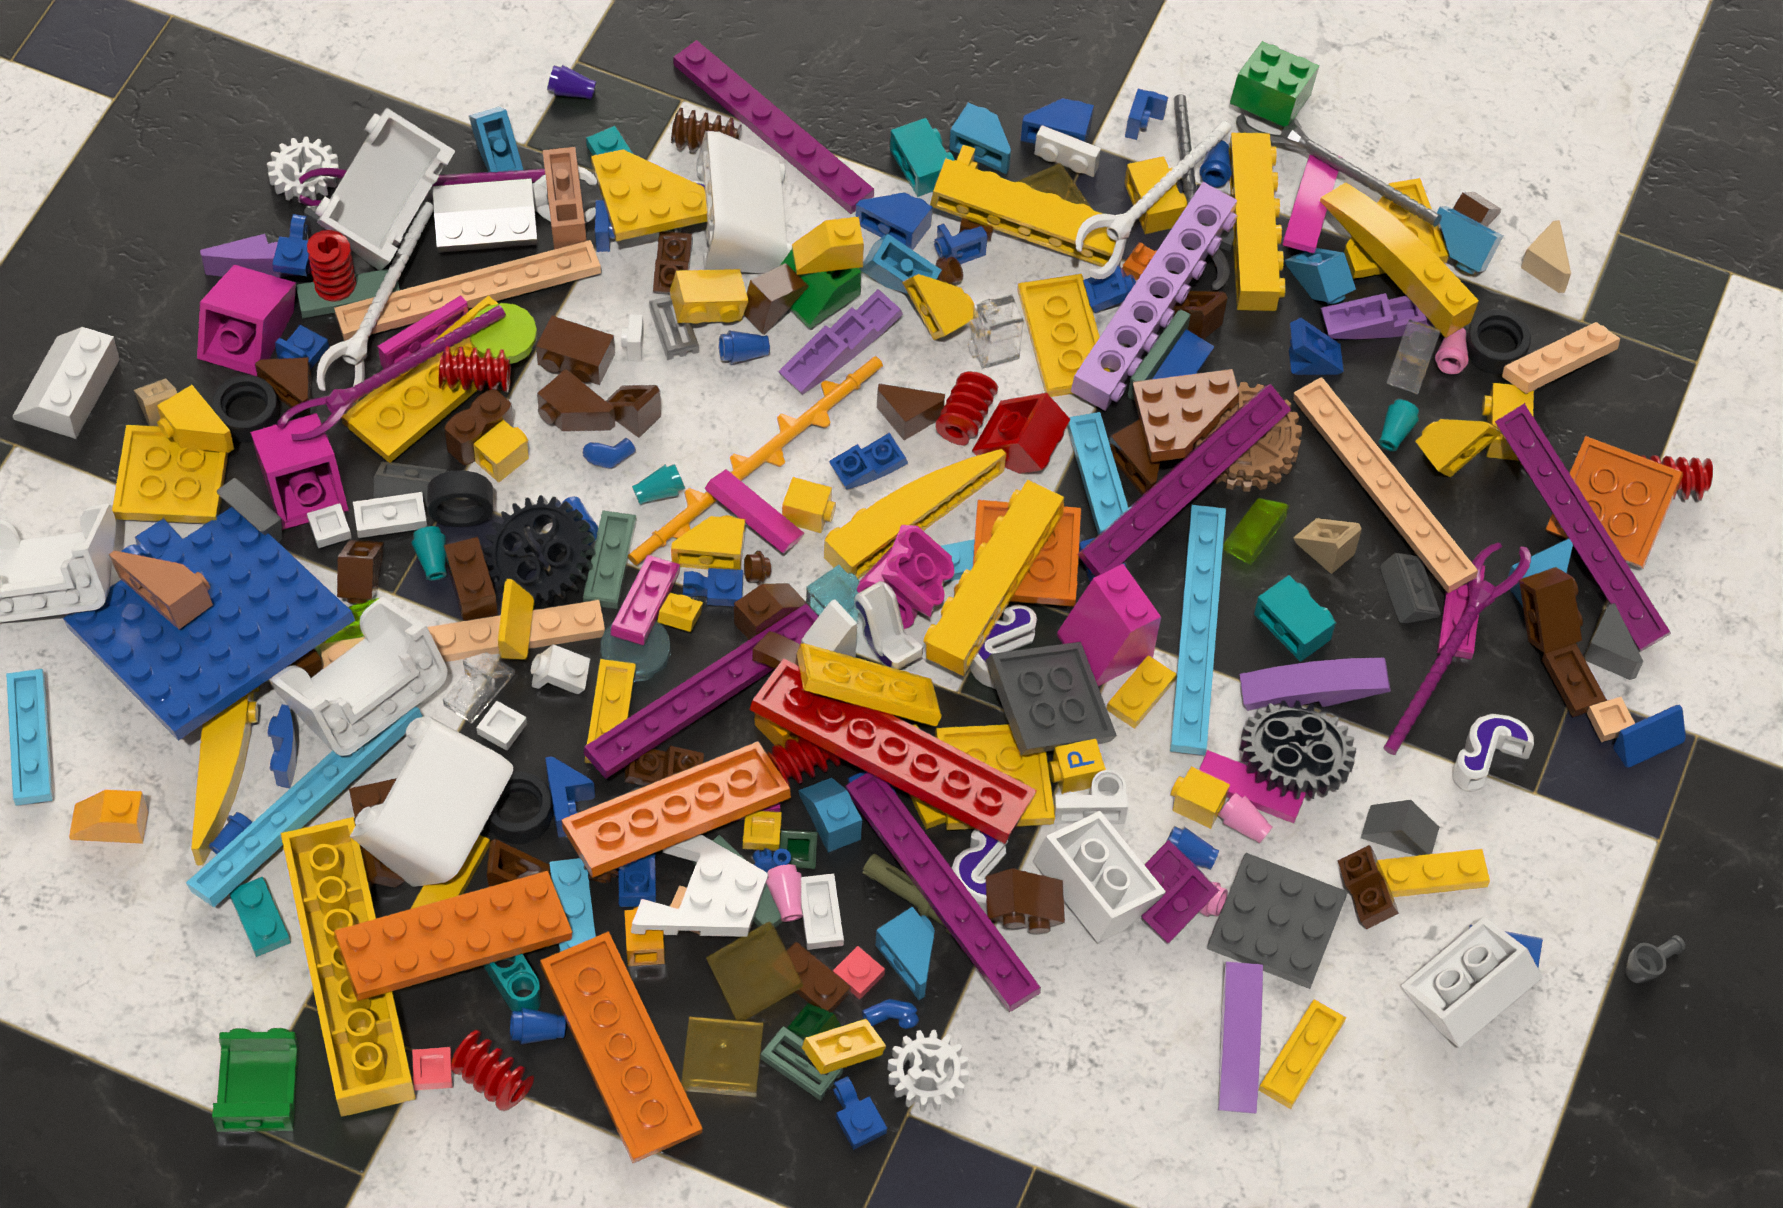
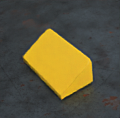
[498,579,534,659]

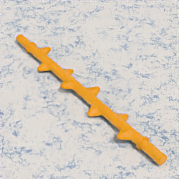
[628,356,883,566]

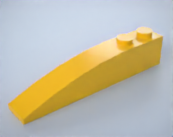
[1320,182,1479,338]
[824,449,1006,585]
[191,685,261,865]

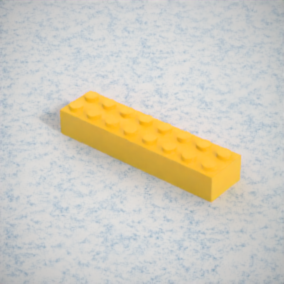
[281,817,416,1117]

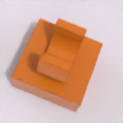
[1122,243,1157,280]

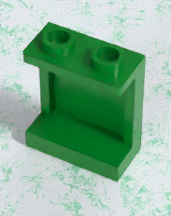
[212,1028,299,1132]

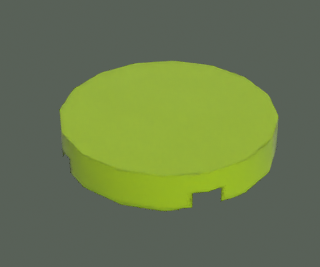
[470,303,537,364]

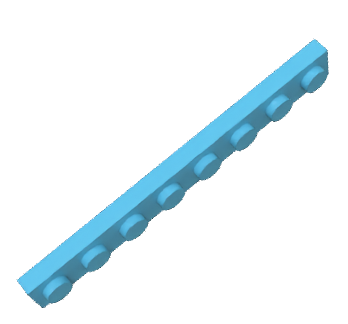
[1170,505,1226,755]
[186,706,422,907]

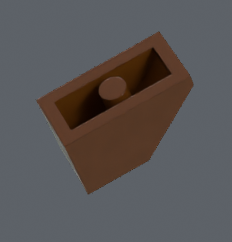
[537,369,615,431]
[1110,420,1160,496]
[337,540,384,604]
[734,583,811,640]

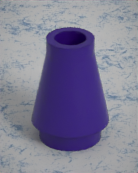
[547,65,597,100]

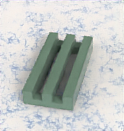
[761,1026,843,1101]

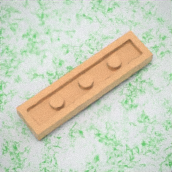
[1502,322,1620,394]

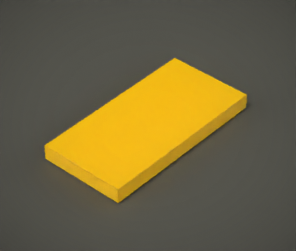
[1017,274,1110,397]
[796,643,941,727]

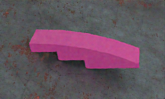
[1283,155,1343,253]

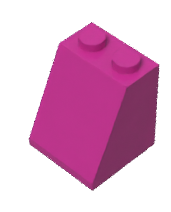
[197,265,296,376]
[250,413,349,530]
[1057,564,1161,686]

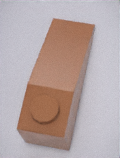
[543,147,587,250]
[109,550,213,629]

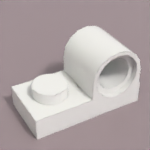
[1054,770,1128,824]

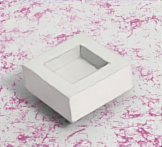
[621,314,644,361]
[307,503,351,548]
[476,701,527,750]

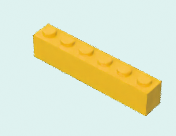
[1229,132,1285,311]
[930,158,1116,267]
[923,479,1064,676]

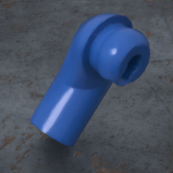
[582,438,636,468]
[753,848,791,873]
[862,999,919,1029]

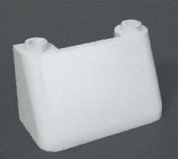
[315,108,455,270]
[696,131,792,273]
[0,504,116,622]
[269,597,448,756]
[350,716,513,887]

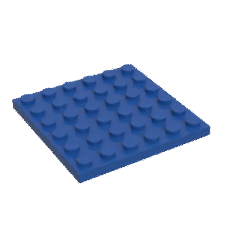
[63,507,355,741]

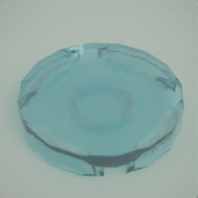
[600,621,671,682]

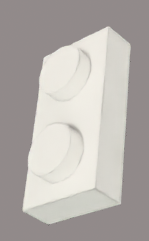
[1034,125,1101,177]
[353,492,427,538]
[801,874,844,950]

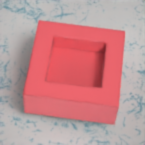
[833,946,885,999]
[412,1047,453,1091]

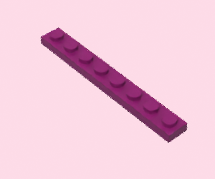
[673,40,874,214]
[1077,384,1291,577]
[1495,403,1671,652]
[584,604,819,779]
[846,772,1041,1012]

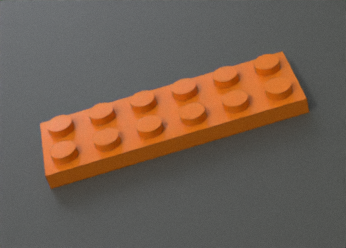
[561,742,791,878]
[334,871,573,1001]
[540,931,703,1163]

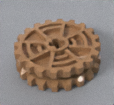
[1193,382,1302,492]

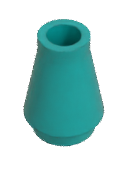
[1378,399,1419,451]
[632,464,685,505]
[411,526,447,581]

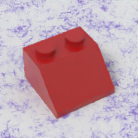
[972,392,1071,474]

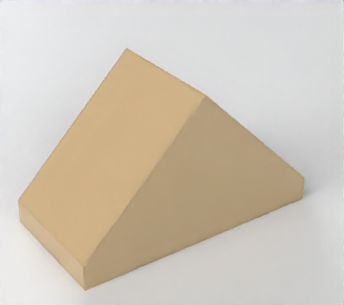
[1521,220,1571,293]
[134,378,177,426]
[1293,518,1362,574]

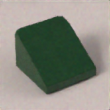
[780,829,818,869]
[787,1003,841,1040]

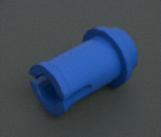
[209,812,252,855]

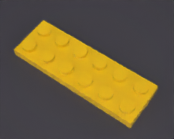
[342,295,499,463]

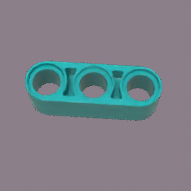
[483,954,541,1011]

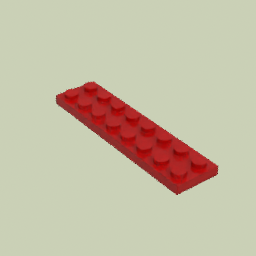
[749,659,1037,844]

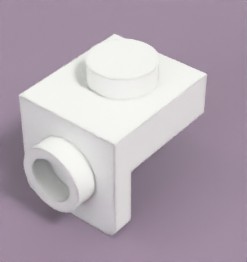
[531,644,590,694]

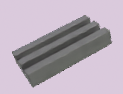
[649,296,699,360]

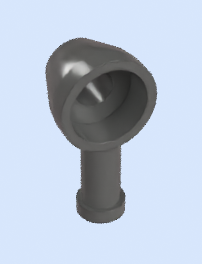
[1625,935,1685,983]

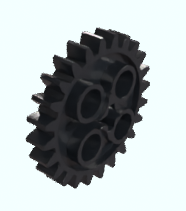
[483,495,596,608]
[1239,700,1356,799]

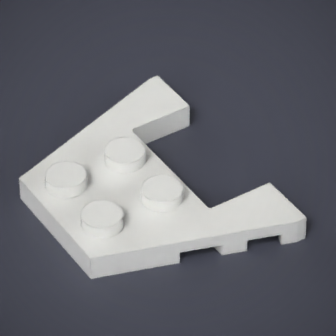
[631,834,768,937]

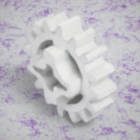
[267,137,339,203]
[888,1030,969,1112]

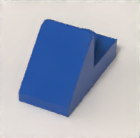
[1289,318,1344,375]
[545,757,595,837]

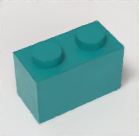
[890,118,955,197]
[1254,575,1336,662]

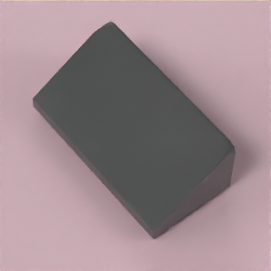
[373,461,449,506]
[217,478,282,542]
[1380,553,1441,623]

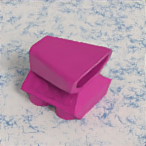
[857,525,954,629]

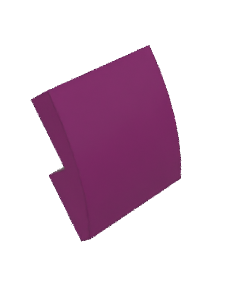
[1142,840,1220,943]

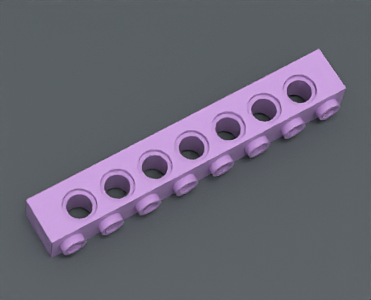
[1071,182,1238,411]

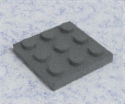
[986,642,1117,755]
[1207,853,1348,989]

